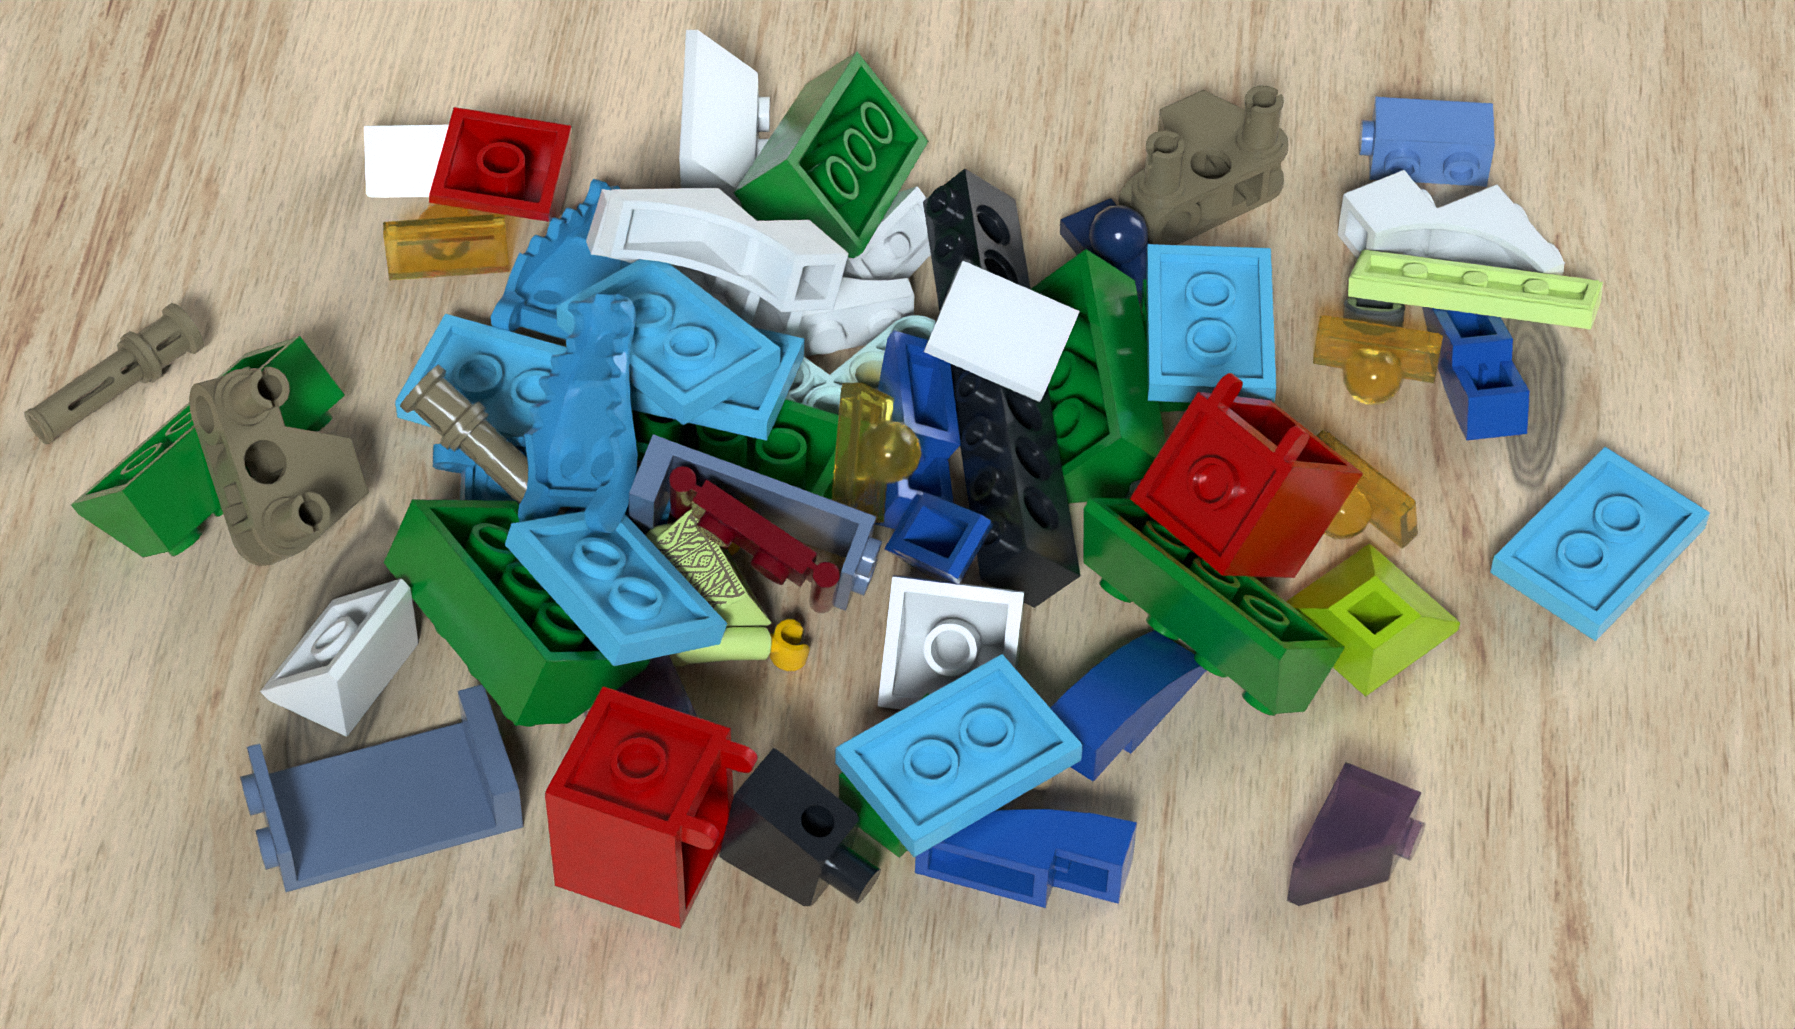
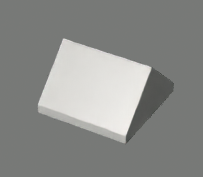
[924,261,1080,402]
[878,575,1024,710]
[260,578,419,737]

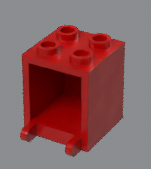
[1130,373,1363,578]
[545,686,758,929]

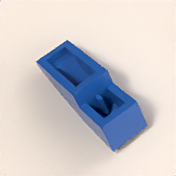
[1422,307,1530,441]
[872,330,961,529]
[884,492,993,585]
[1050,630,1207,782]
[915,809,1137,908]

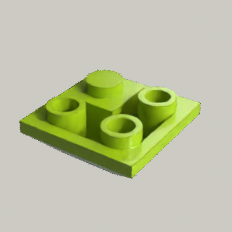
[1286,543,1460,697]

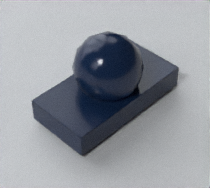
[1060,198,1149,304]

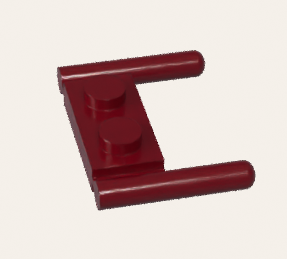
[669,466,840,613]

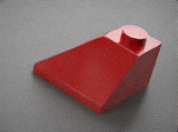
[429,107,572,222]

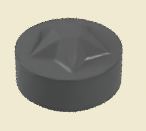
[1342,297,1405,340]

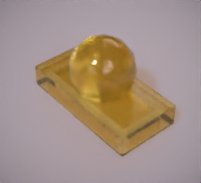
[383,203,510,281]
[1313,315,1443,405]
[832,382,922,523]
[1316,430,1418,549]

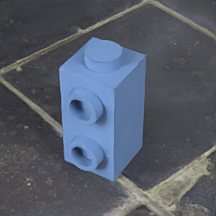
[1359,97,1495,187]

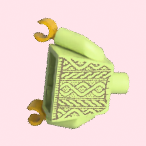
[645,509,810,671]

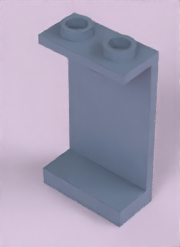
[629,435,882,611]
[240,685,523,892]

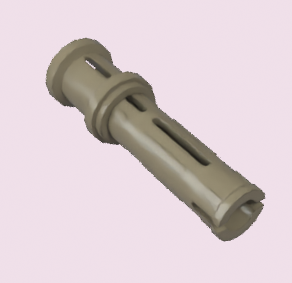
[24,303,204,444]
[400,364,571,516]

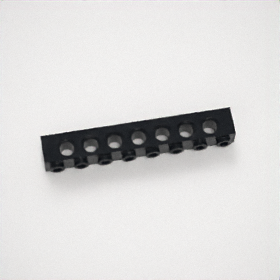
[923,169,1081,608]

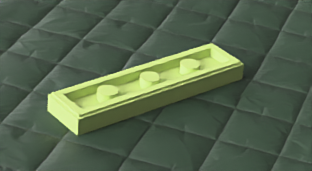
[1348,250,1603,329]

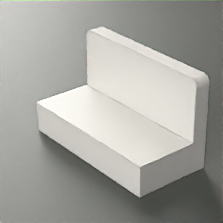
[364,125,449,198]
[843,186,931,280]

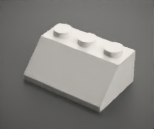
[679,30,770,209]

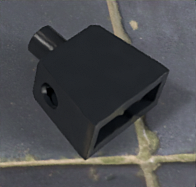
[719,748,881,906]

